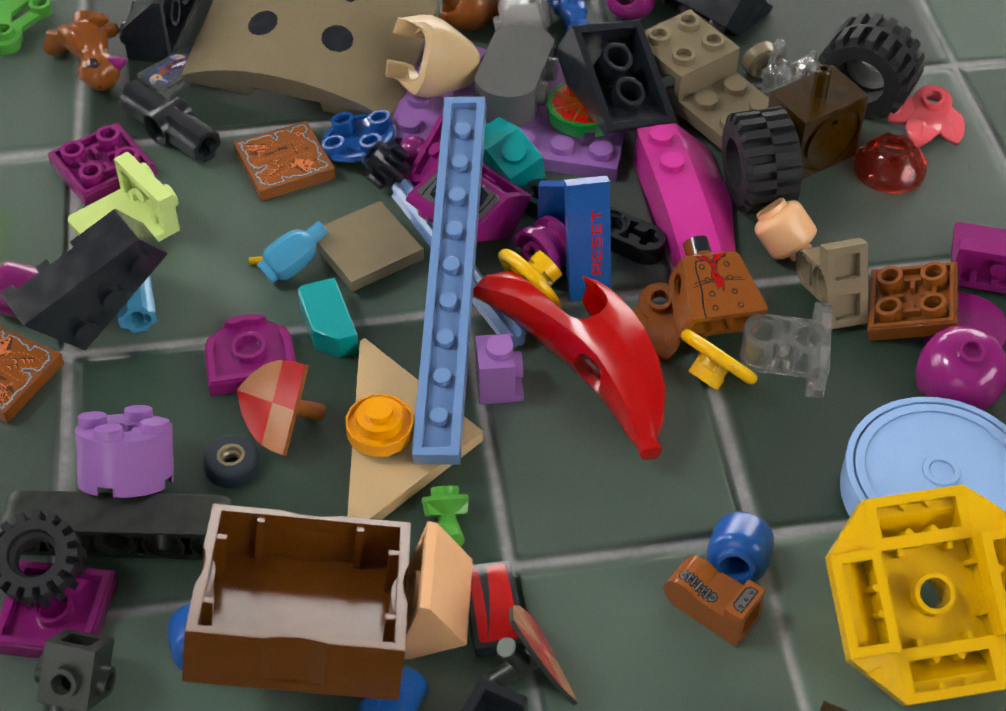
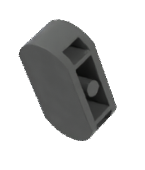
[474,24,559,126]

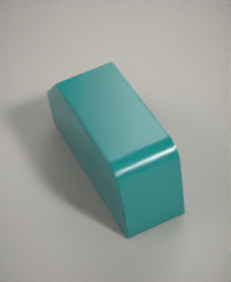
[298,277,359,358]

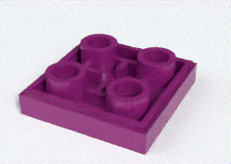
[47,123,157,207]

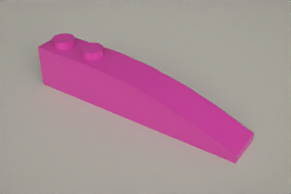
[633,123,736,269]

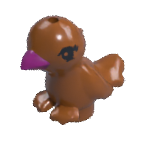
[43,10,127,91]

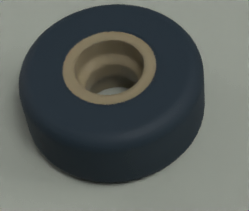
[203,435,261,488]

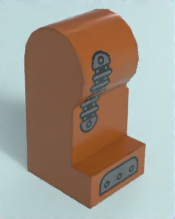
[663,555,766,648]

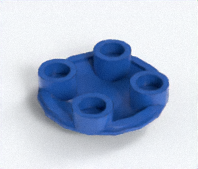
[321,110,396,163]

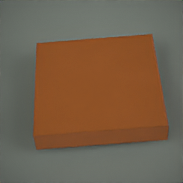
[867,262,959,341]

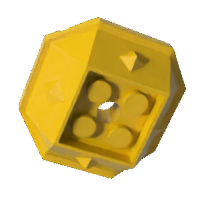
[825,484,1006,706]

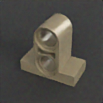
[795,237,868,330]

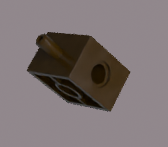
[768,64,869,179]

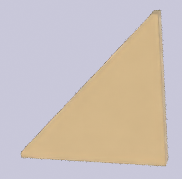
[347,338,483,520]

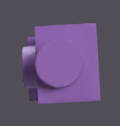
[475,333,524,405]

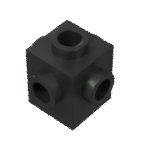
[34,628,116,711]

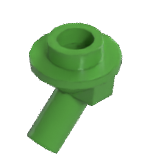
[422,486,469,546]

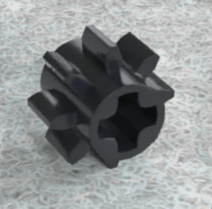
[362,140,411,190]

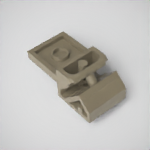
[645,9,769,150]

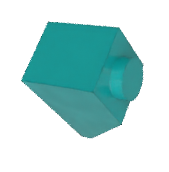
[483,116,545,189]

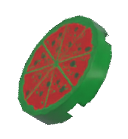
[546,82,606,138]

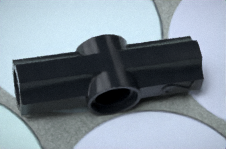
[119,80,221,163]

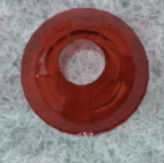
[854,133,927,194]

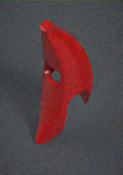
[473,271,667,460]

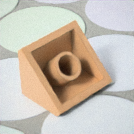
[404,521,473,659]

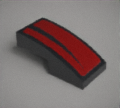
[469,560,526,657]

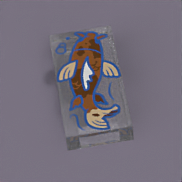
[137,42,195,98]

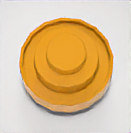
[346,394,414,457]

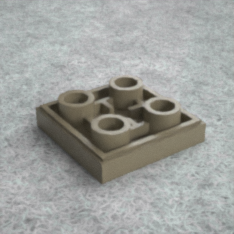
[316,201,424,292]

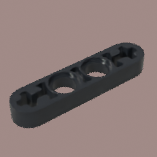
[523,179,666,265]

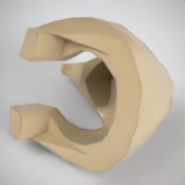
[385,14,481,99]

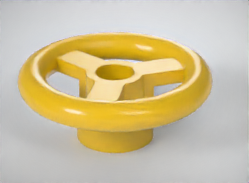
[498,248,562,309]
[681,329,757,391]

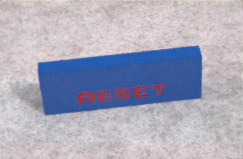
[564,175,611,302]

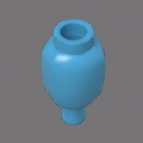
[257,221,329,284]

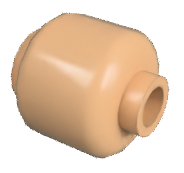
[754,197,817,261]

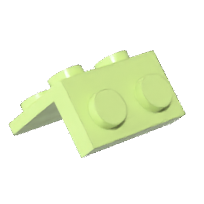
[68,152,180,242]

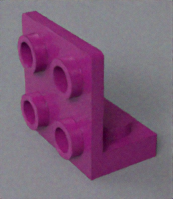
[951,222,1006,294]

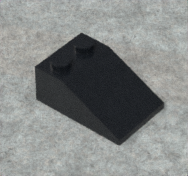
[555,19,677,134]

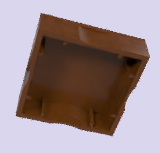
[182,504,411,701]

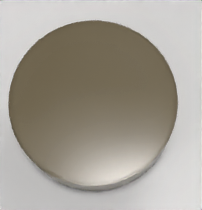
[741,41,781,78]

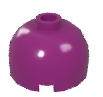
[914,326,1006,411]

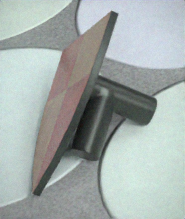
[488,605,578,705]

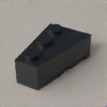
[1,209,168,351]

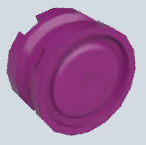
[514,215,566,271]

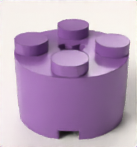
[75,405,174,498]

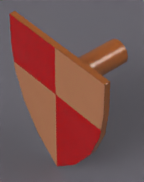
[237,360,325,456]

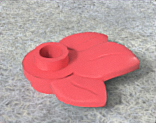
[887,85,965,148]

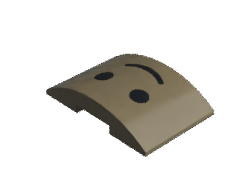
[180,0,439,119]

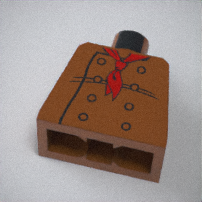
[669,235,768,340]

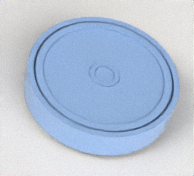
[840,397,1006,516]

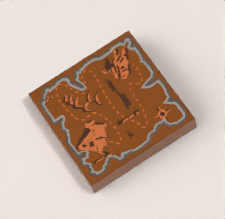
[233,121,336,201]
[0,326,64,424]

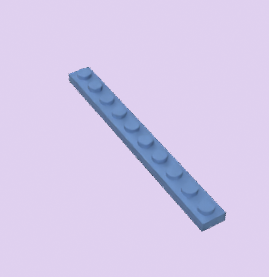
[412,97,487,465]

